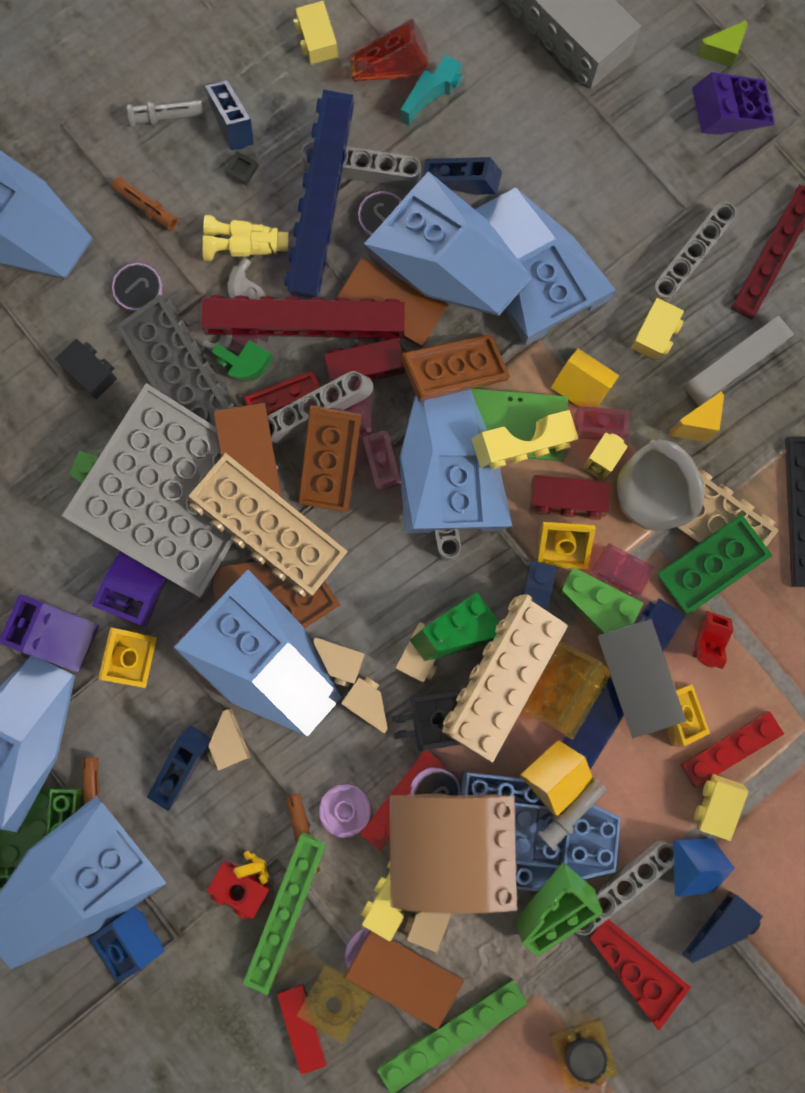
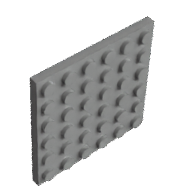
[61,383,278,598]

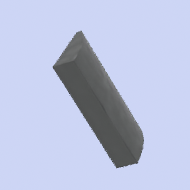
[598,618,686,738]

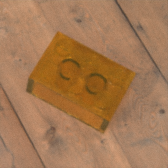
[522,641,611,740]

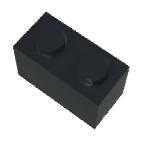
[55,338,117,400]

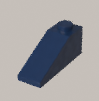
[205,80,254,150]
[421,157,502,195]
[522,561,557,611]
[147,726,212,811]
[682,891,763,963]

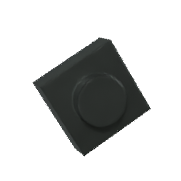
[225,151,259,186]

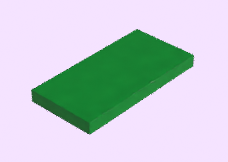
[656,514,773,615]

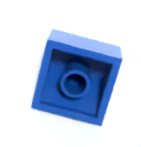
[89,906,165,984]

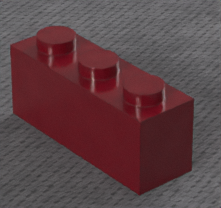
[324,337,405,385]
[529,475,611,520]

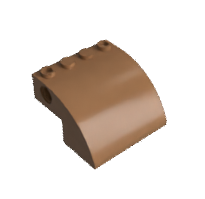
[390,793,517,914]

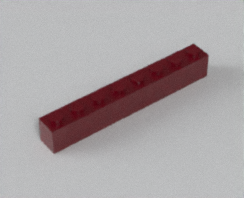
[201,295,405,339]

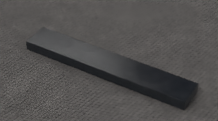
[785,437,805,587]

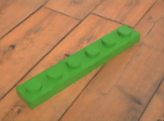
[243,833,327,995]
[377,978,528,1093]

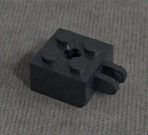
[392,690,462,751]

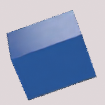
[674,838,735,897]

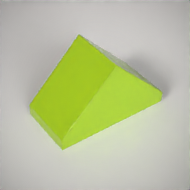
[697,20,748,67]

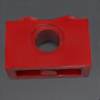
[206,860,272,919]

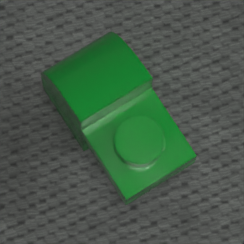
[212,340,274,382]

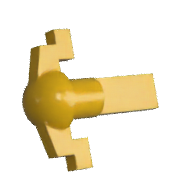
[233,851,270,884]

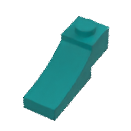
[401,55,463,126]

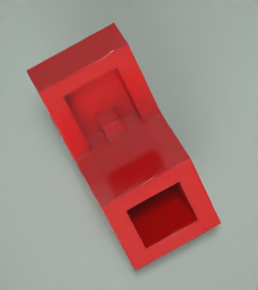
[692,611,734,669]

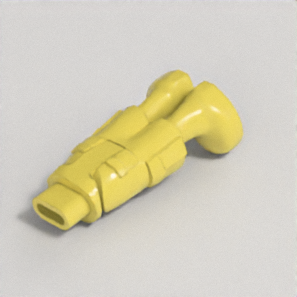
[203,215,289,261]

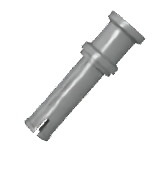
[127,100,203,127]
[537,778,607,851]

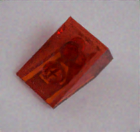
[350,18,430,82]

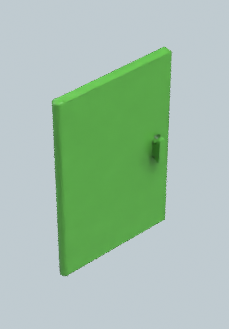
[471,389,568,461]

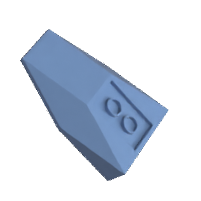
[0,151,93,279]
[364,171,531,316]
[475,188,615,346]
[399,390,512,534]
[172,570,342,736]
[0,656,75,832]
[460,771,621,891]
[0,796,166,969]

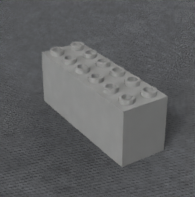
[499,0,641,89]

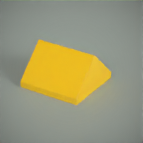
[550,348,619,416]
[668,392,724,442]
[537,522,596,569]
[98,627,157,688]
[665,684,710,747]
[520,740,593,817]

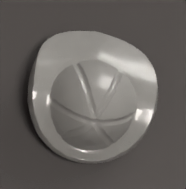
[616,440,705,531]

